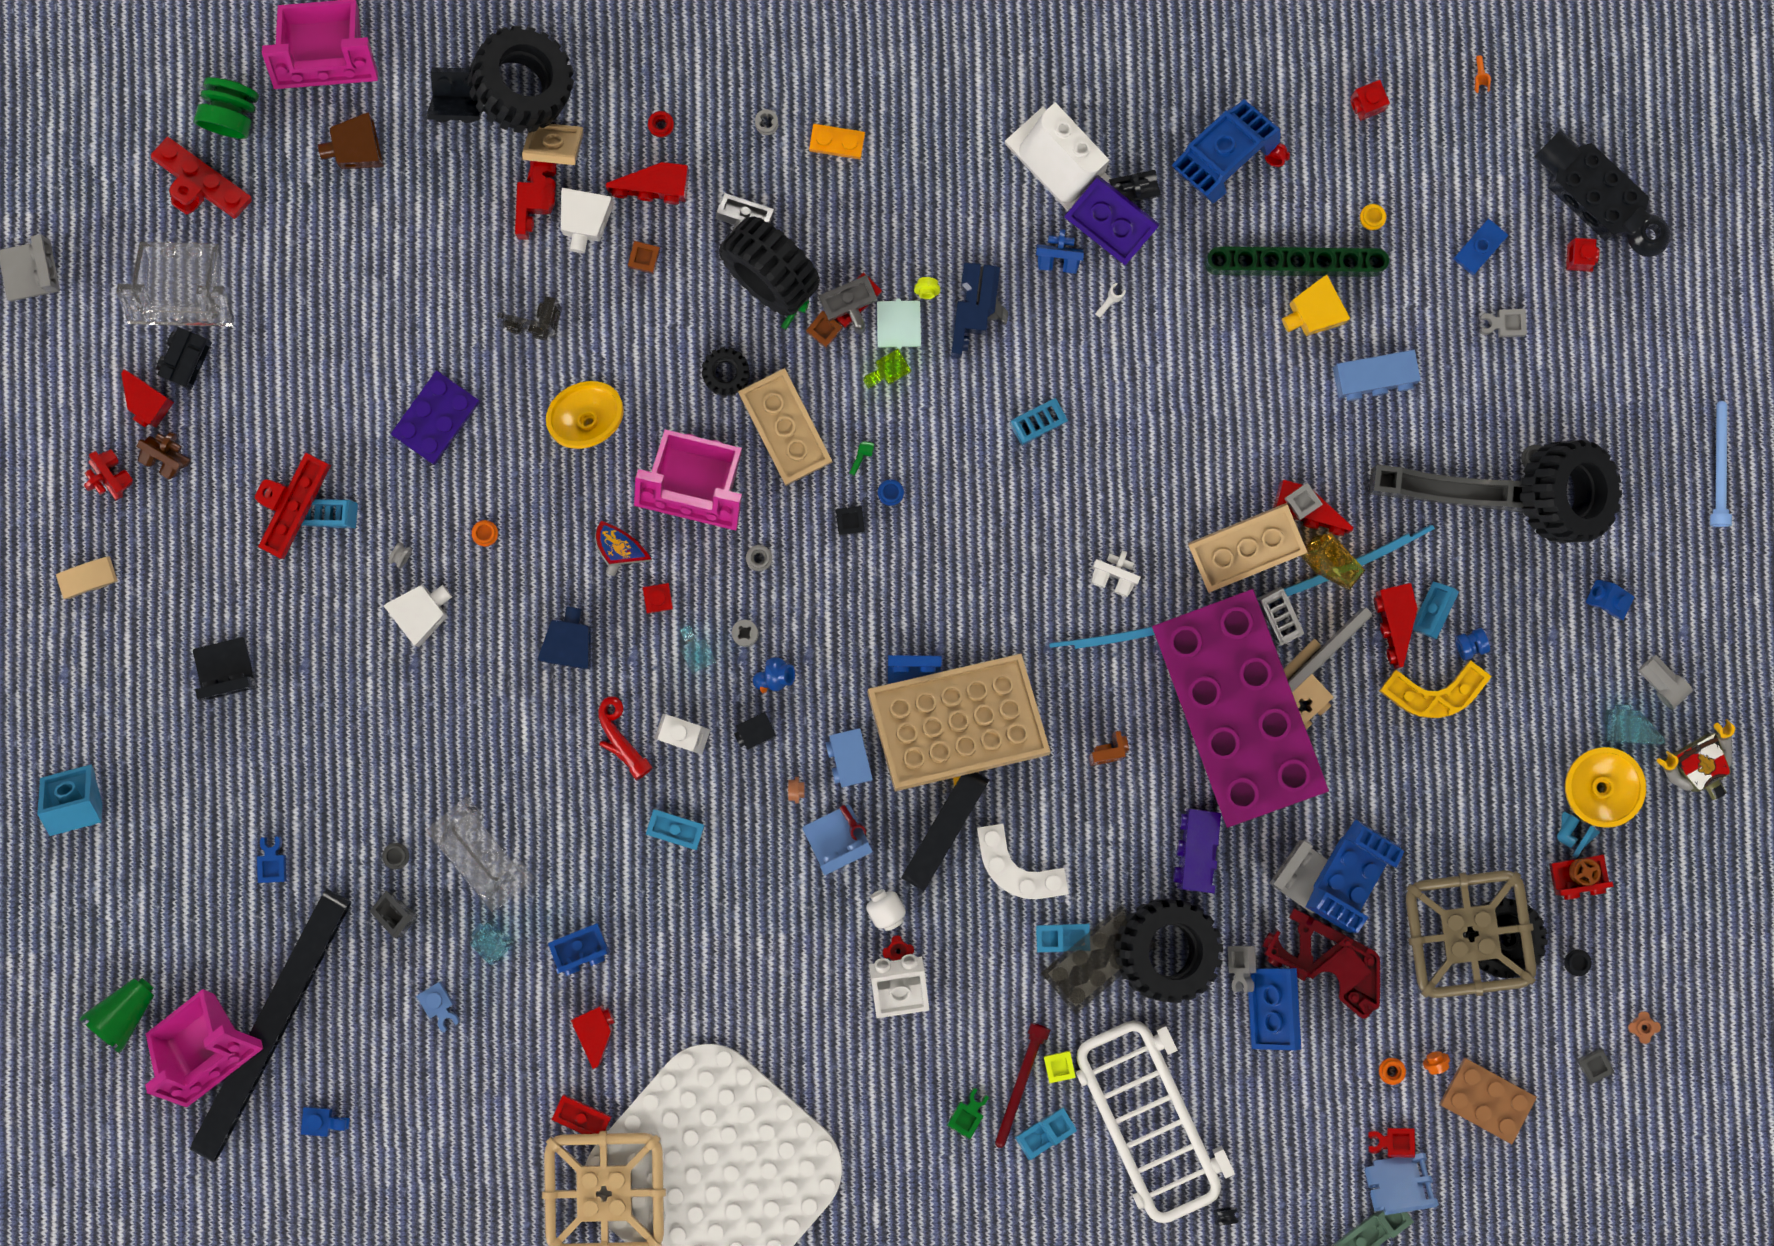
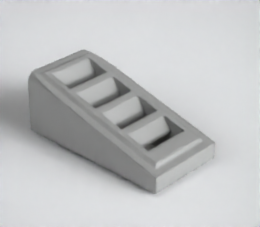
[1257,587,1304,646]

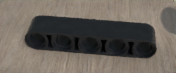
[901,772,990,892]

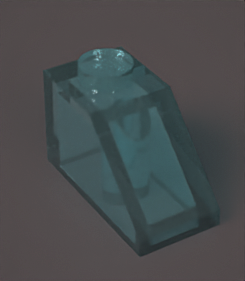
[1605,704,1665,745]
[470,922,515,965]

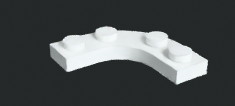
[977,824,1069,899]

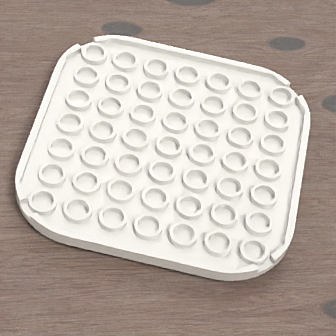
[585,1044,842,1246]

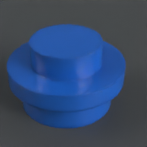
[878,479,904,506]

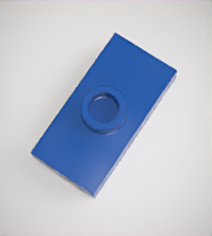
[1453,218,1508,276]

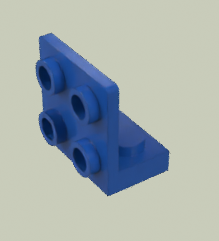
[888,655,942,684]

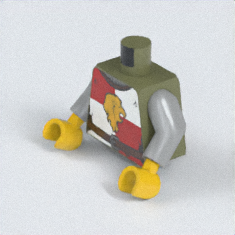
[1657,719,1735,800]

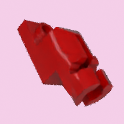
[515,161,556,240]

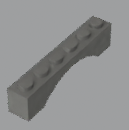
[1368,465,1524,513]

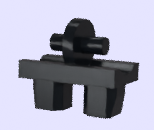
[1109,170,1161,202]

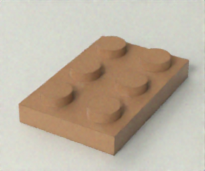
[1439,1058,1537,1144]

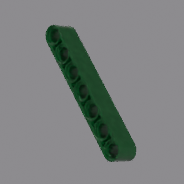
[1204,246,1389,277]

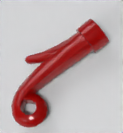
[598,696,653,781]

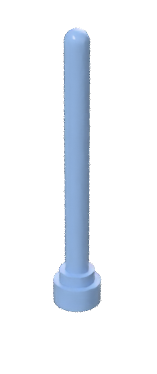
[1710,401,1732,527]

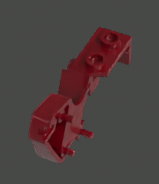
[1262,908,1380,1019]

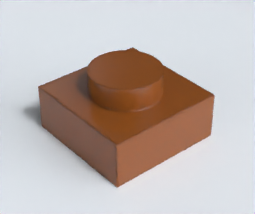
[628,241,660,274]
[806,310,843,349]

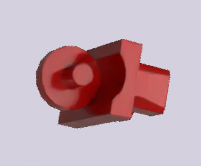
[84,449,133,501]

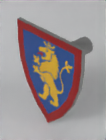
[595,521,652,576]

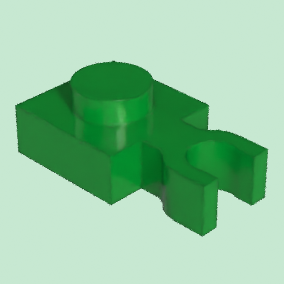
[946,1088,989,1139]

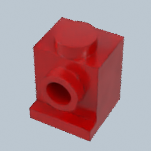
[1566,238,1600,272]

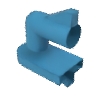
[1557,811,1600,858]

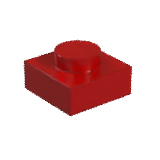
[642,583,674,614]

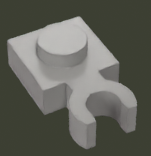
[1479,309,1527,338]
[1228,946,1256,992]

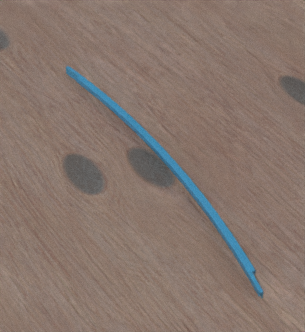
[1048,525,1435,649]

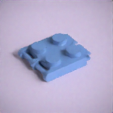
[1364,1153,1439,1215]

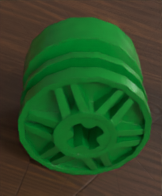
[193,77,259,139]

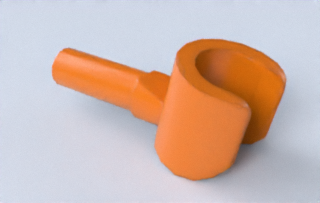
[1474,55,1491,93]

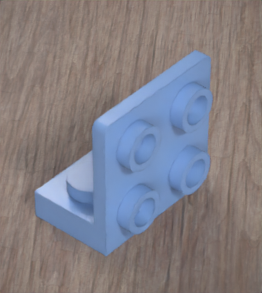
[803,805,873,876]

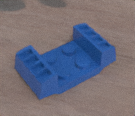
[1171,99,1281,203]
[1306,819,1404,933]

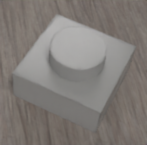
[1284,483,1323,521]

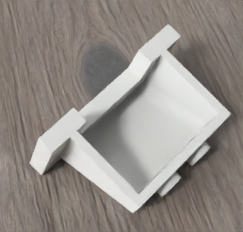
[1004,102,1111,211]

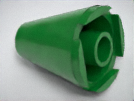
[79,978,154,1054]

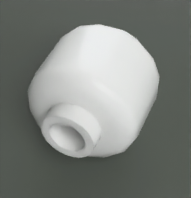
[866,889,906,931]

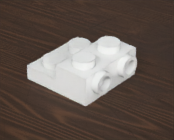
[869,954,929,1018]

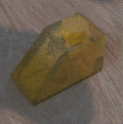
[1301,533,1365,590]

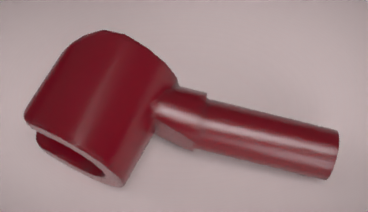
[839,805,866,841]

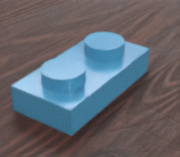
[1413,581,1459,639]
[646,809,705,850]

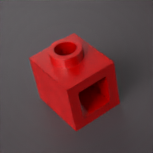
[1350,80,1390,121]

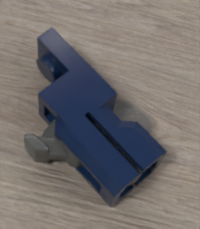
[951,263,1008,358]

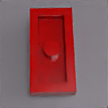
[551,1094,612,1134]

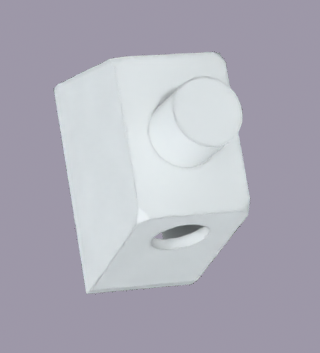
[561,188,614,253]
[384,585,452,647]
[654,714,710,755]

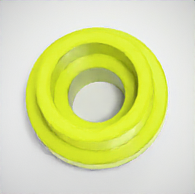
[914,277,940,299]

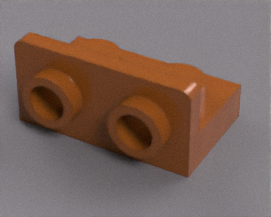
[1089,731,1129,766]

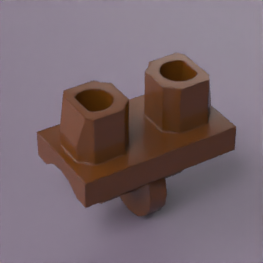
[136,432,191,479]

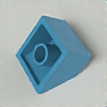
[37,764,102,836]

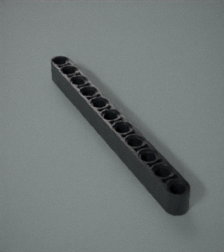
[190,889,351,1162]

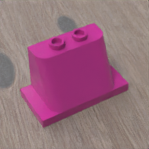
[262,0,378,89]
[634,429,742,531]
[145,989,263,1107]

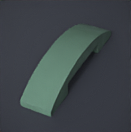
[1332,1210,1414,1246]

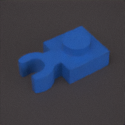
[257,836,287,883]

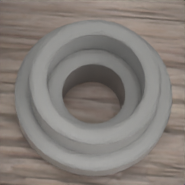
[746,545,772,571]

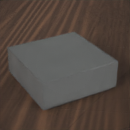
[1577,1048,1615,1084]

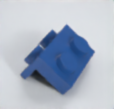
[548,923,610,976]

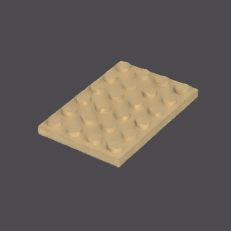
[867,654,1051,791]

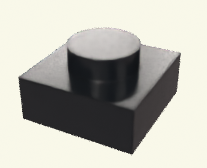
[836,506,865,536]

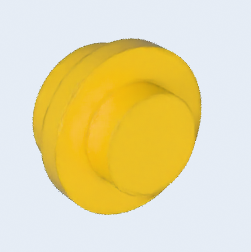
[1360,204,1386,230]

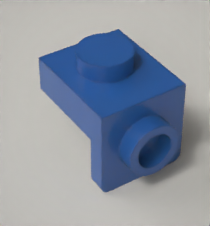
[1586,580,1635,620]

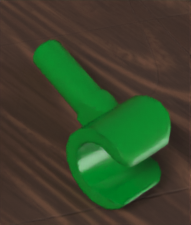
[781,300,809,330]
[849,441,874,476]

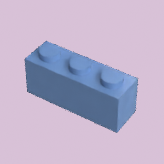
[1333,350,1421,401]

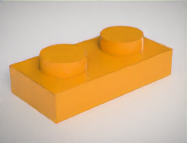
[809,124,865,160]

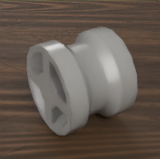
[731,620,759,647]

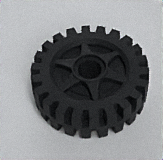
[1464,898,1548,978]

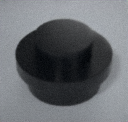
[1564,949,1592,976]

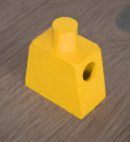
[1282,275,1350,336]

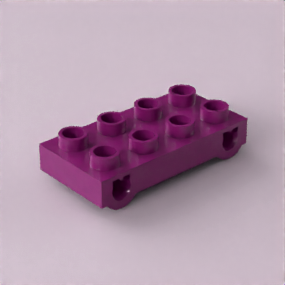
[1152,589,1329,828]

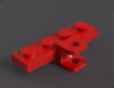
[151,136,252,219]
[255,452,331,559]

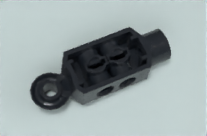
[1534,129,1671,257]

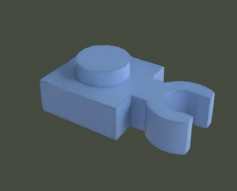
[416,981,460,1032]

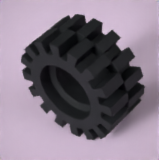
[702,347,750,397]

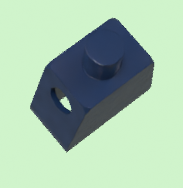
[538,607,591,670]

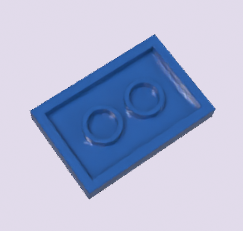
[1248,968,1302,1051]

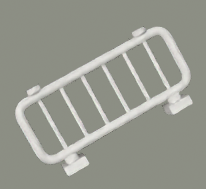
[1076,1020,1235,1223]

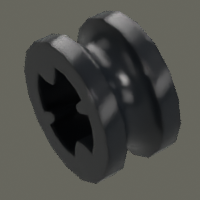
[1213,1207,1239,1225]

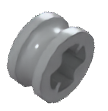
[755,109,779,135]
[388,542,412,569]

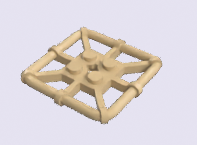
[542,1131,666,1246]

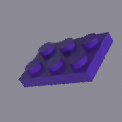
[1064,175,1159,265]
[390,370,480,466]

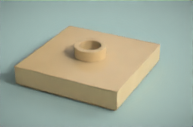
[522,124,583,165]

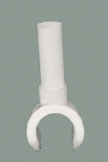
[1095,283,1126,318]

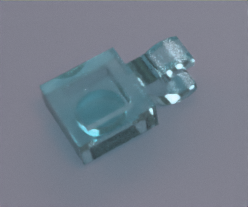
[680,625,716,674]

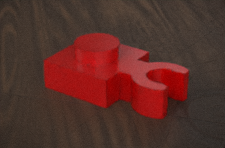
[1368,1128,1415,1158]

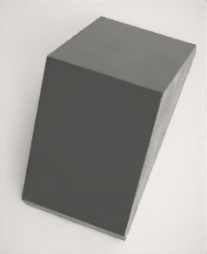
[370,890,419,938]

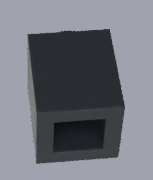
[734,712,777,750]

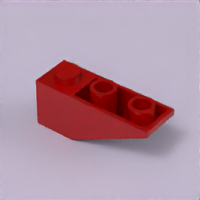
[606,162,690,205]
[1273,480,1353,536]
[1373,583,1418,669]

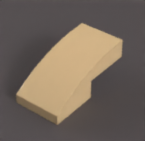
[56,556,118,599]

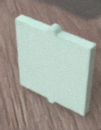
[877,298,921,350]

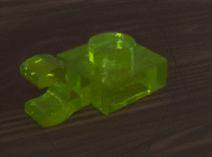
[863,349,911,389]

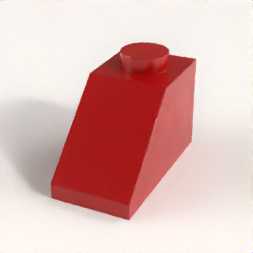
[121,369,174,428]
[570,1005,615,1069]

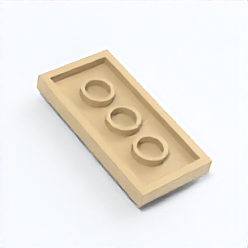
[738,368,833,486]
[1188,503,1308,593]

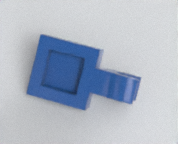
[301,1106,350,1137]

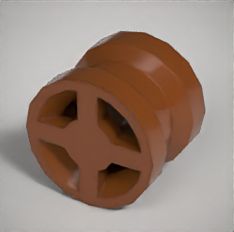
[1569,858,1601,886]

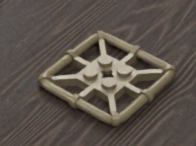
[1406,870,1536,998]

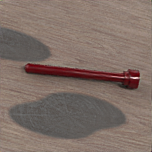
[995,1022,1051,1148]

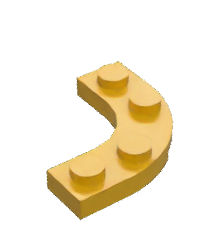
[1379,660,1492,718]

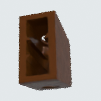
[318,112,384,169]

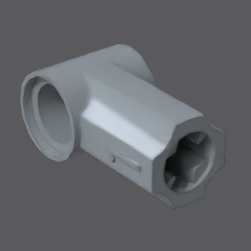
[1638,655,1693,710]

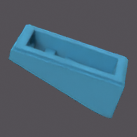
[1009,398,1068,446]
[301,499,358,529]

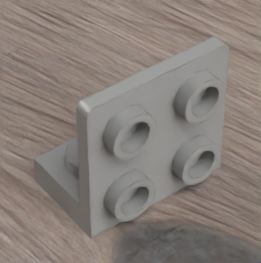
[0,234,60,302]
[1269,840,1328,914]

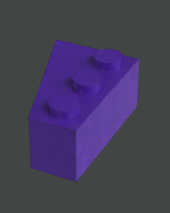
[1173,809,1221,894]

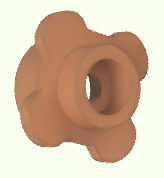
[1628,1011,1661,1044]

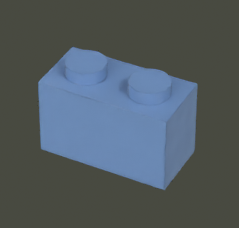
[825,728,873,788]

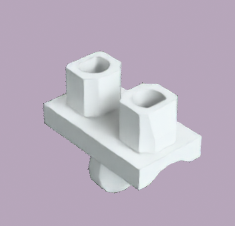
[1091,550,1141,597]

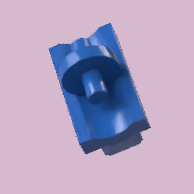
[1036,229,1084,274]

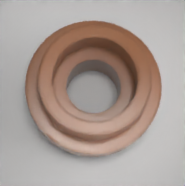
[788,777,805,804]

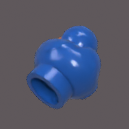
[752,657,795,693]

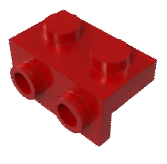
[1549,854,1614,900]

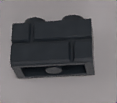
[156,327,212,390]

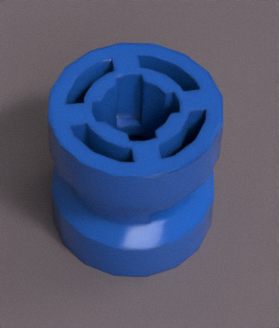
[1455,628,1490,661]

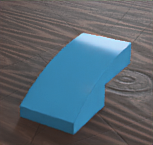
[1036,924,1090,952]
[1015,1108,1077,1160]

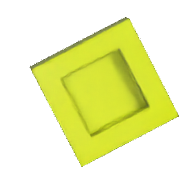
[1043,1051,1076,1083]

